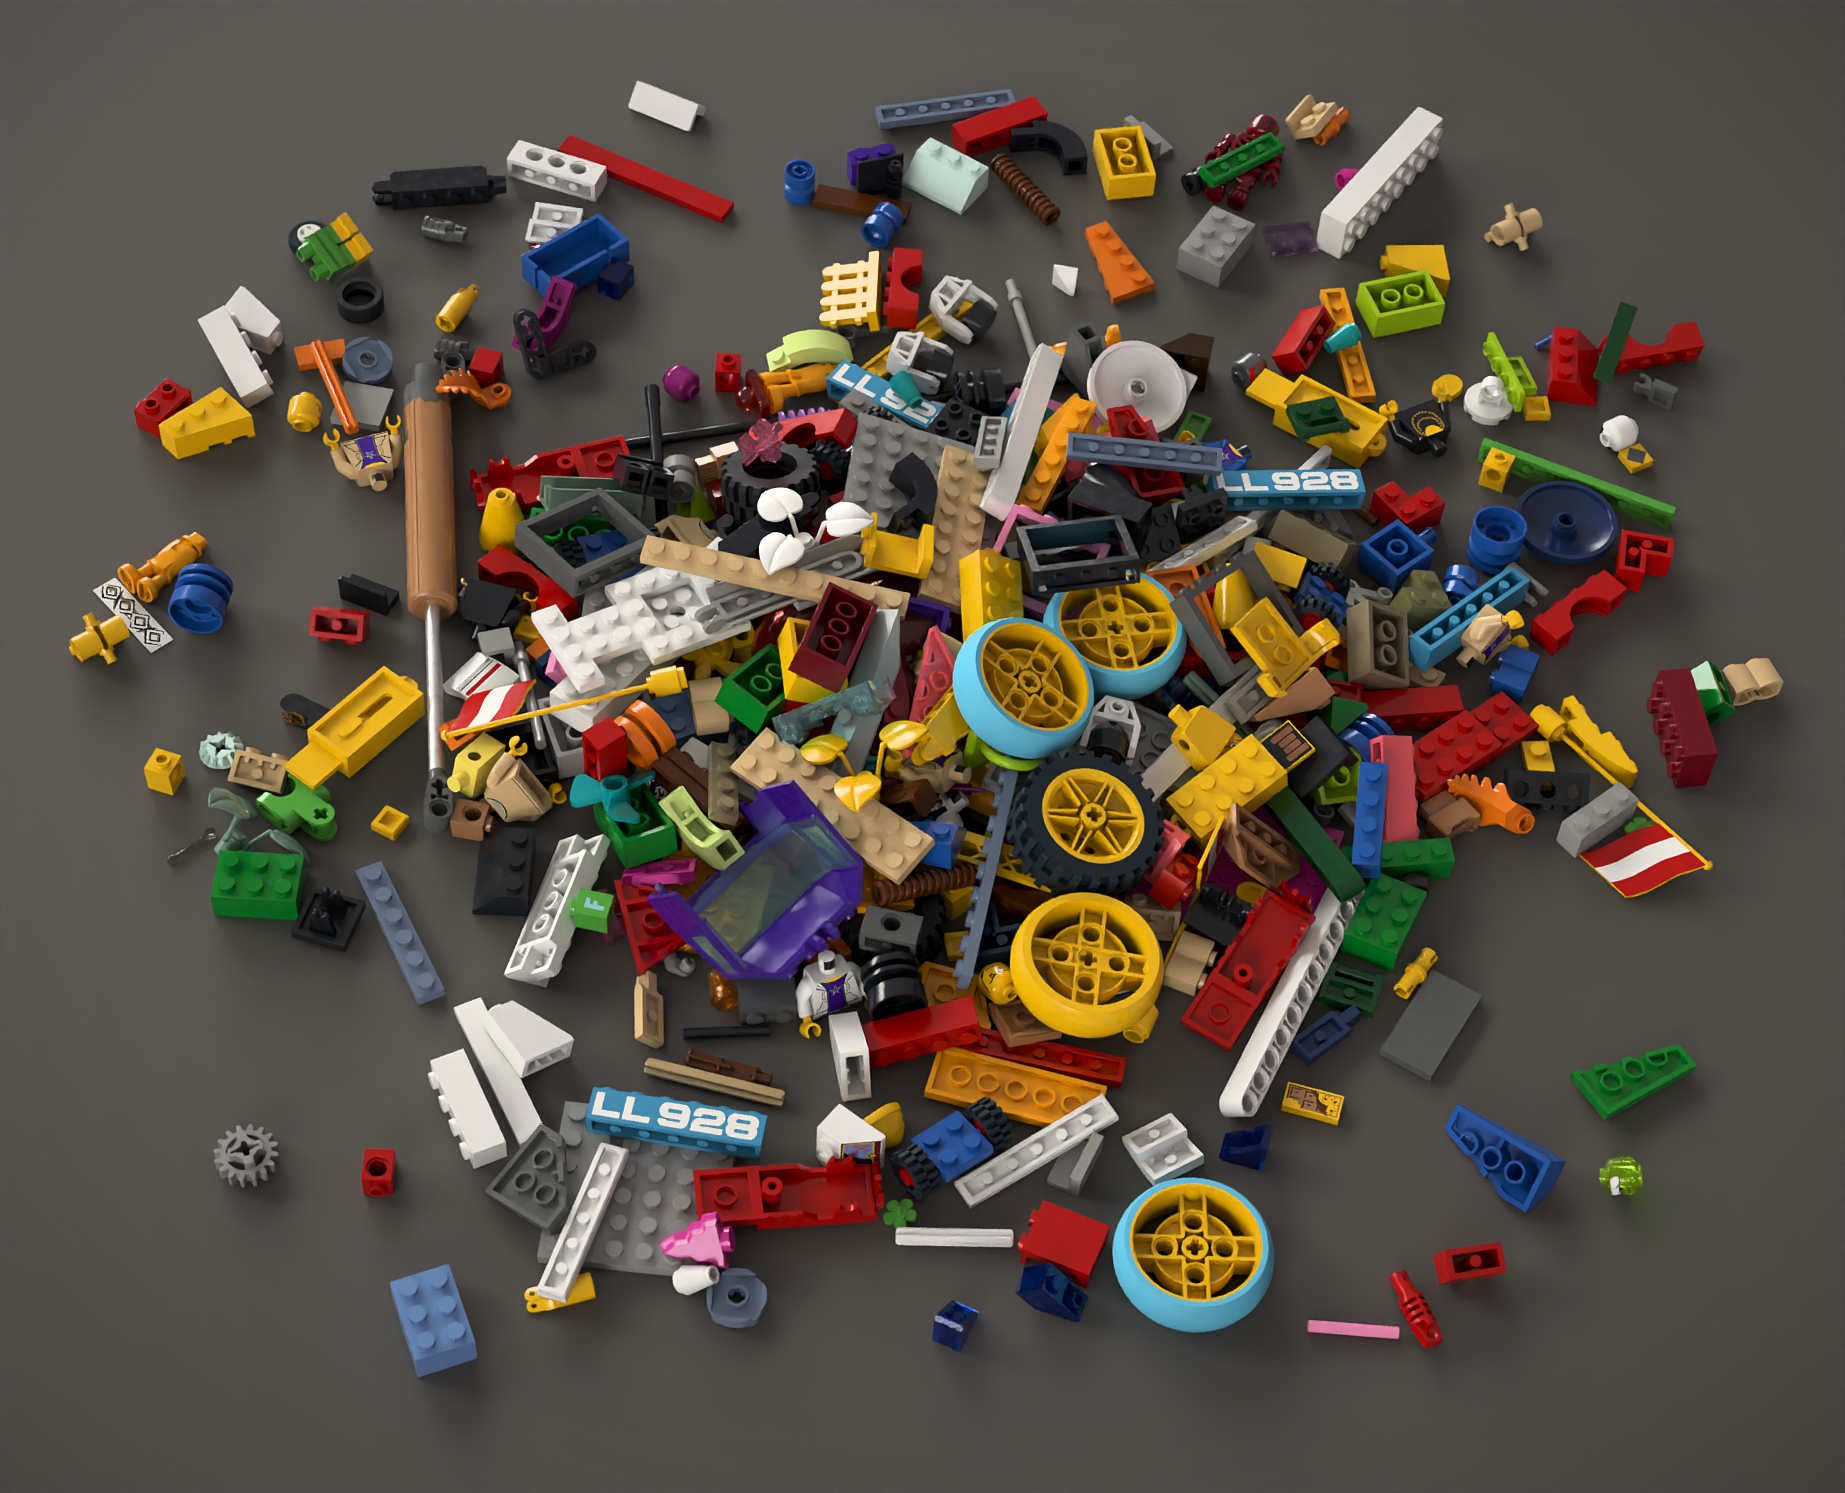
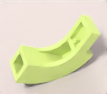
[658,786,745,870]

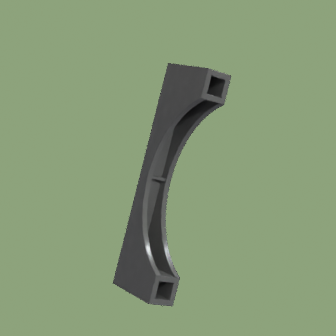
[1061,320,1205,500]

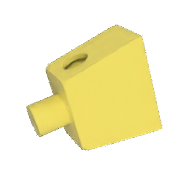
[447,733,506,798]

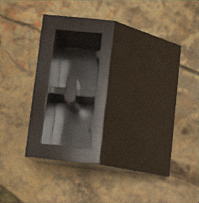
[1160,333,1214,392]

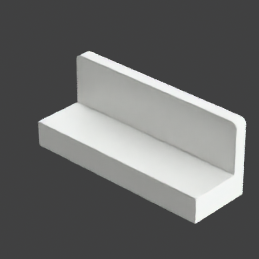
[628,81,707,132]

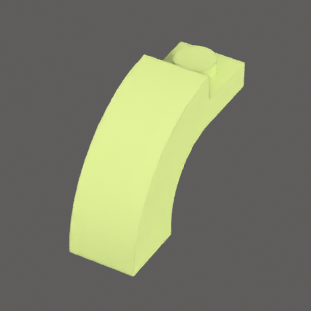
[766,330,853,373]

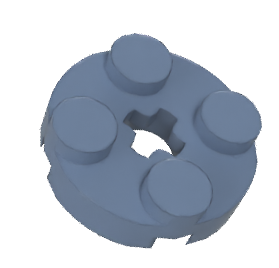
[342,337,393,385]
[706,1268,767,1328]

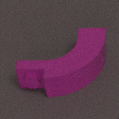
[511,276,577,355]

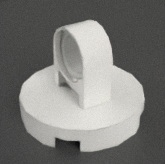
[1463,376,1513,425]

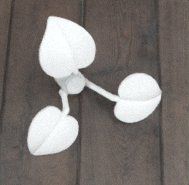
[758,488,874,575]

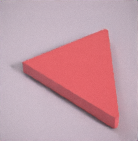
[902,625,955,760]

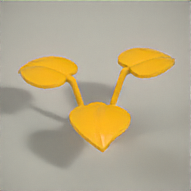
[800,720,929,813]

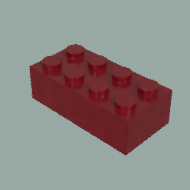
[788,581,879,694]
[1646,668,1718,788]

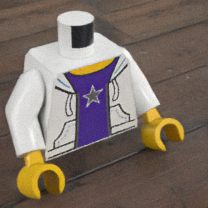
[796,950,868,1039]

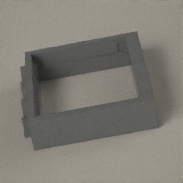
[514,487,657,598]
[1169,550,1305,686]

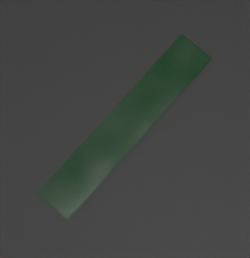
[1593,301,1638,384]

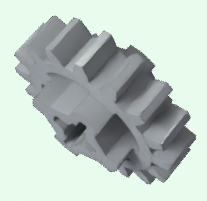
[214,1124,280,1187]

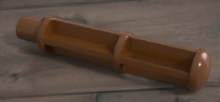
[685,1049,773,1086]

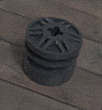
[952,367,1006,417]
[860,952,928,1021]

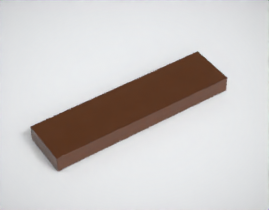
[813,184,911,225]

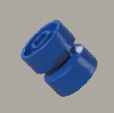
[784,159,815,205]
[861,202,904,248]
[1442,565,1479,607]

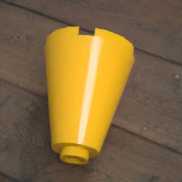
[479,488,525,555]
[1212,563,1256,637]

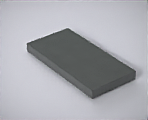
[1379,969,1482,1081]

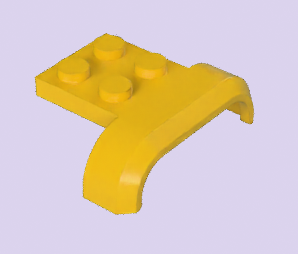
[1230,597,1340,698]

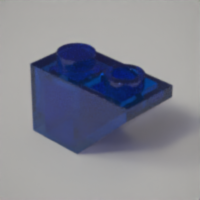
[1015,1263,1088,1322]

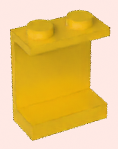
[860,512,934,580]

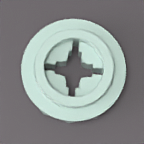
[199,731,244,769]

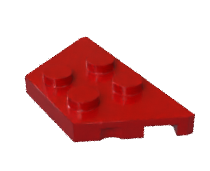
[614,880,687,975]

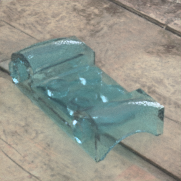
[771,676,896,745]

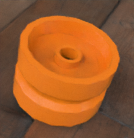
[613,700,676,770]

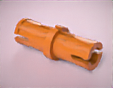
[1313,108,1350,146]

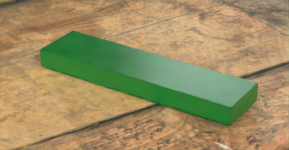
[1198,132,1285,189]

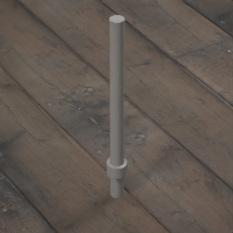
[1006,279,1037,360]
[513,641,546,749]

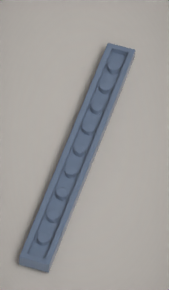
[953,753,1021,990]

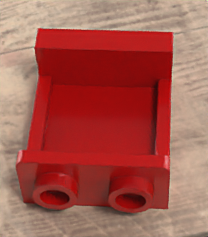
[1017,1201,1110,1289]

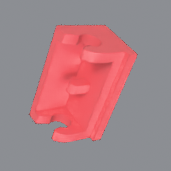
[1143,819,1190,886]

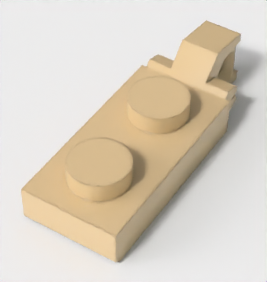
[634,971,664,1049]

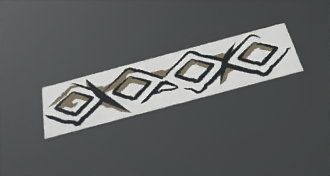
[93,578,173,653]

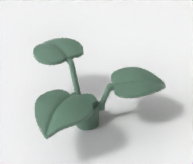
[208,787,310,867]

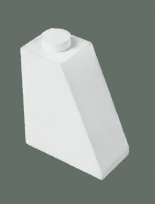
[225,286,284,355]
[484,1000,574,1078]
[829,1011,871,1101]

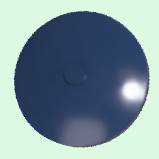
[1515,481,1618,565]

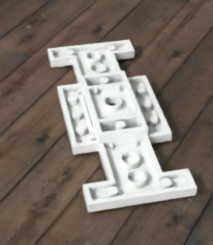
[531,567,818,694]

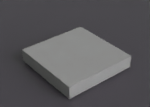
[330,381,395,432]

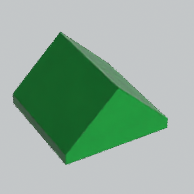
[1306,697,1369,735]

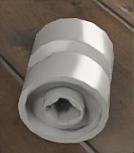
[663,454,696,503]

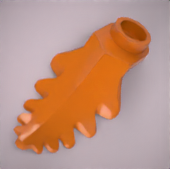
[436,368,512,410]
[1447,774,1535,834]

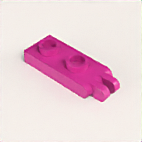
[621,858,699,888]

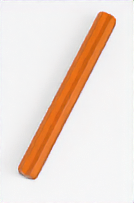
[310,340,359,435]

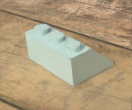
[902,137,989,215]

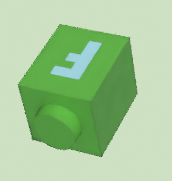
[570,888,615,933]

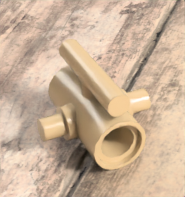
[1485,203,1542,251]

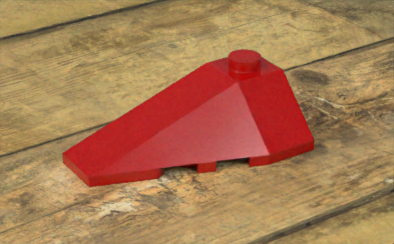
[1106,405,1185,508]

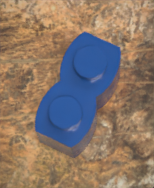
[1489,644,1541,703]

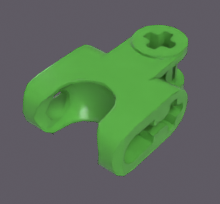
[256,773,338,842]

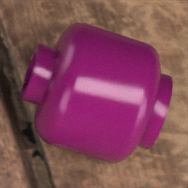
[662,365,700,402]

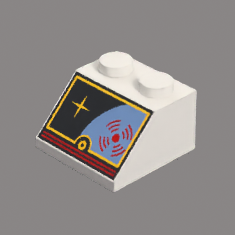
[816,1103,886,1170]

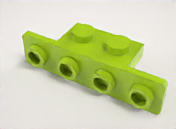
[1483,332,1538,412]

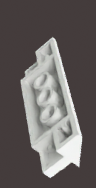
[504,834,611,987]

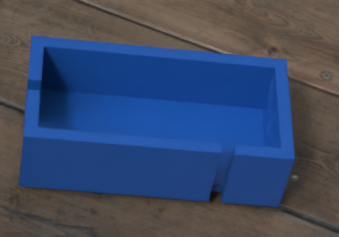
[521,213,630,298]

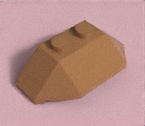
[1223,803,1300,890]

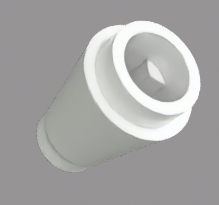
[673,1265,719,1295]

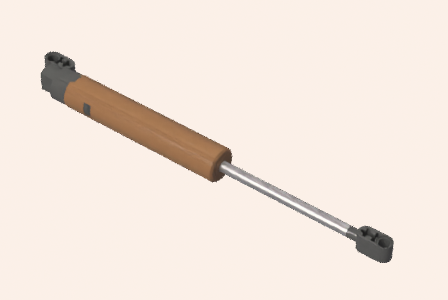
[403,351,465,834]

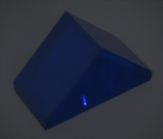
[1219,1123,1274,1171]
[932,1300,979,1352]

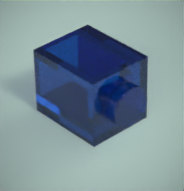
[597,257,634,301]

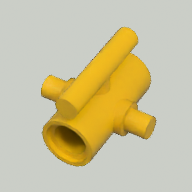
[69,612,130,664]

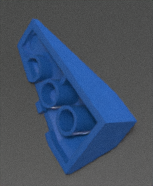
[909,821,967,869]
[1445,1104,1566,1213]

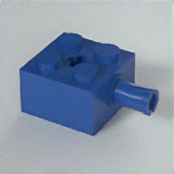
[1357,520,1437,595]

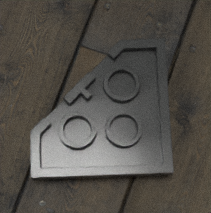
[484,1123,570,1235]

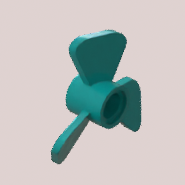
[570,770,656,824]

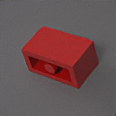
[1433,1242,1507,1285]

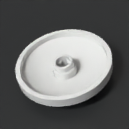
[1087,341,1187,435]

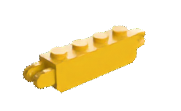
[910,683,970,766]

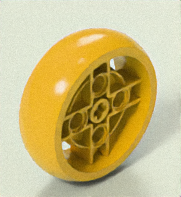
[1010,892,1164,1038]

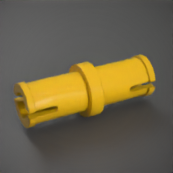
[1394,947,1438,999]

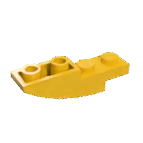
[1559,695,1638,788]

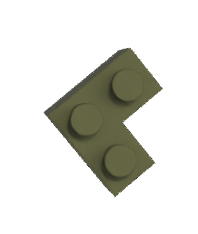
[1389,570,1452,629]

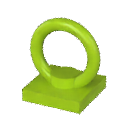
[963,728,1045,771]

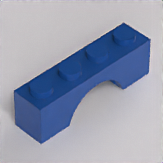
[1352,762,1389,878]

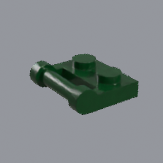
[1286,396,1350,442]
[1318,959,1385,1018]

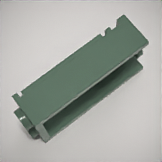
[539,475,646,518]

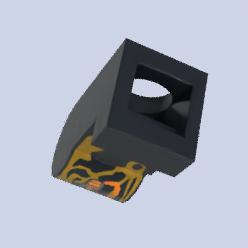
[280,693,330,738]

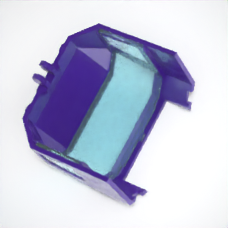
[646,780,863,980]

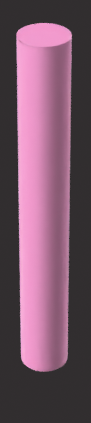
[1307,1320,1399,1339]

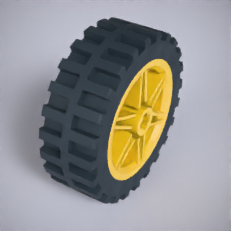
[1006,750,1165,898]

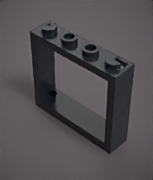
[1016,514,1140,596]

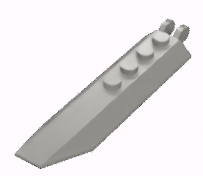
[694,535,879,634]
[822,609,900,778]

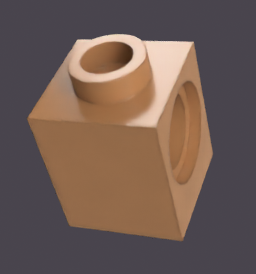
[450,798,495,842]

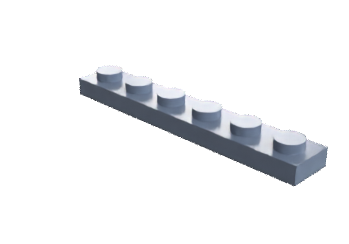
[875,89,1015,130]
[1066,432,1222,476]
[355,861,445,1005]

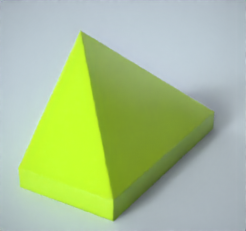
[676,485,716,524]

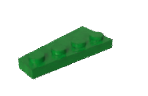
[1569,1044,1697,1120]

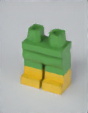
[295,212,374,282]

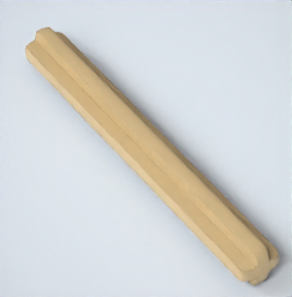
[644,1058,785,1107]

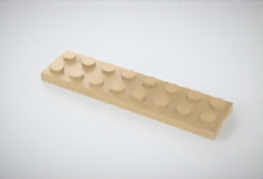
[917,444,992,615]
[730,727,935,885]

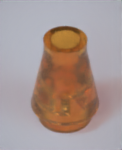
[707,970,738,1012]

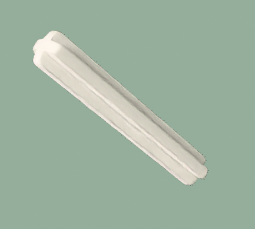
[895,1227,1014,1247]

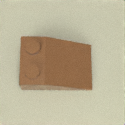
[1247,667,1336,722]

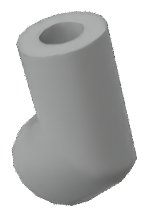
[663,952,696,977]

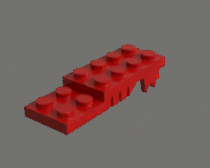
[469,435,630,512]
[1413,691,1539,802]
[1180,881,1316,1052]
[693,1154,884,1230]

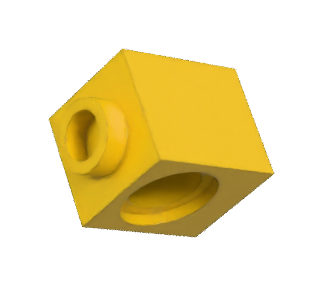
[1478,447,1515,493]
[144,748,185,796]

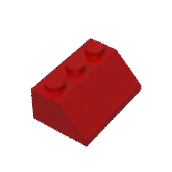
[1546,326,1598,407]

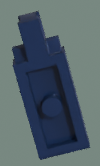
[1289,1005,1361,1066]

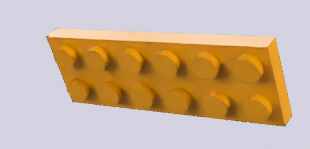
[924,1047,1107,1140]

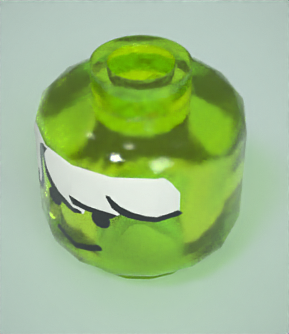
[1600,1156,1643,1195]

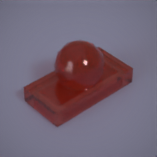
[734,369,770,419]

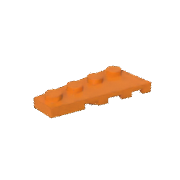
[1085,221,1155,305]
[1144,565,1226,658]

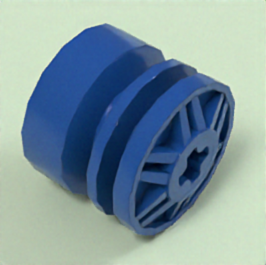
[1466,506,1527,575]
[167,563,233,634]
[1338,713,1396,762]

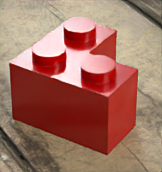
[1369,481,1445,535]
[1614,530,1674,592]

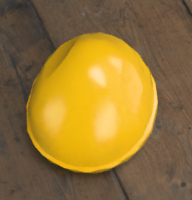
[863,1102,905,1148]

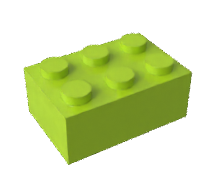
[1355,270,1446,338]

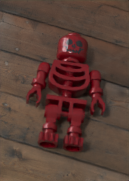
[1205,115,1283,211]

